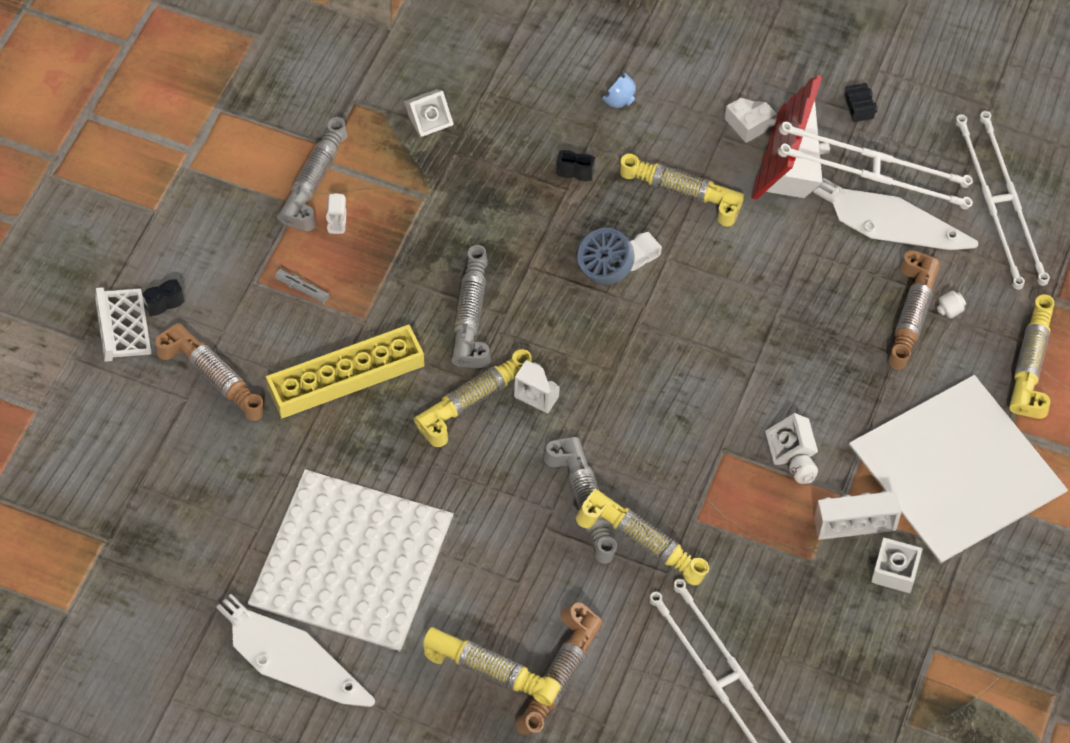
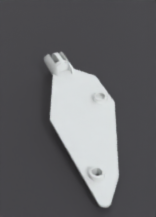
[813,178,978,250]
[216,594,375,707]

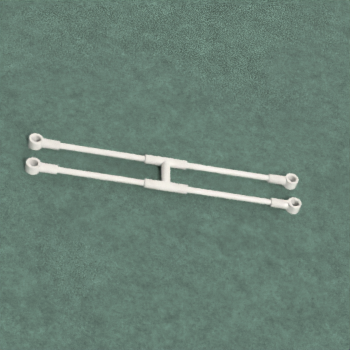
[955,111,1050,290]
[778,122,973,210]
[650,579,791,743]

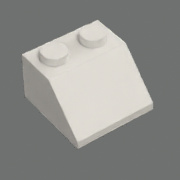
[404,89,454,137]
[765,413,818,465]

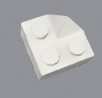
[725,98,777,143]
[514,360,560,414]
[871,537,923,593]

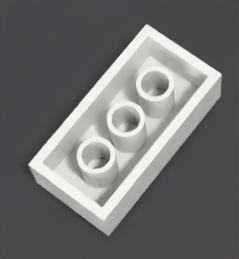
[814,491,901,540]

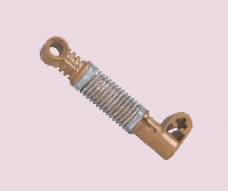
[888,251,940,370]
[155,323,264,421]
[516,603,603,735]

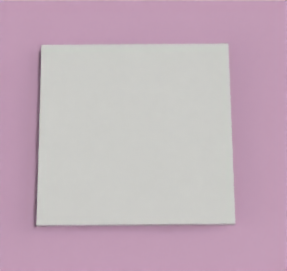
[849,375,1068,563]
[248,470,453,652]

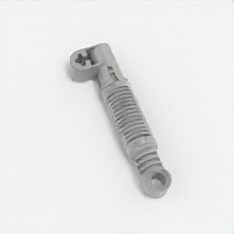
[277,117,348,231]
[451,245,491,368]
[544,437,617,564]

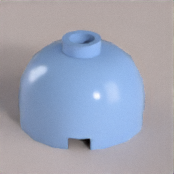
[602,72,636,108]

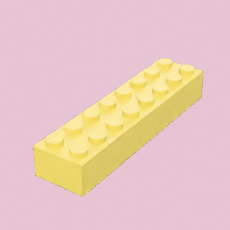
[266,325,424,419]

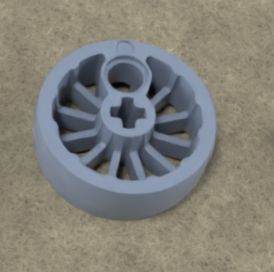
[577,228,635,285]

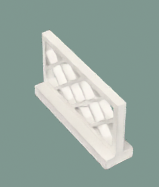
[95,288,151,362]

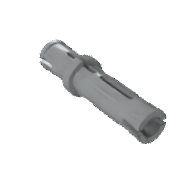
[275,268,329,304]

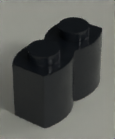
[844,83,878,122]
[556,150,595,181]
[142,279,184,316]

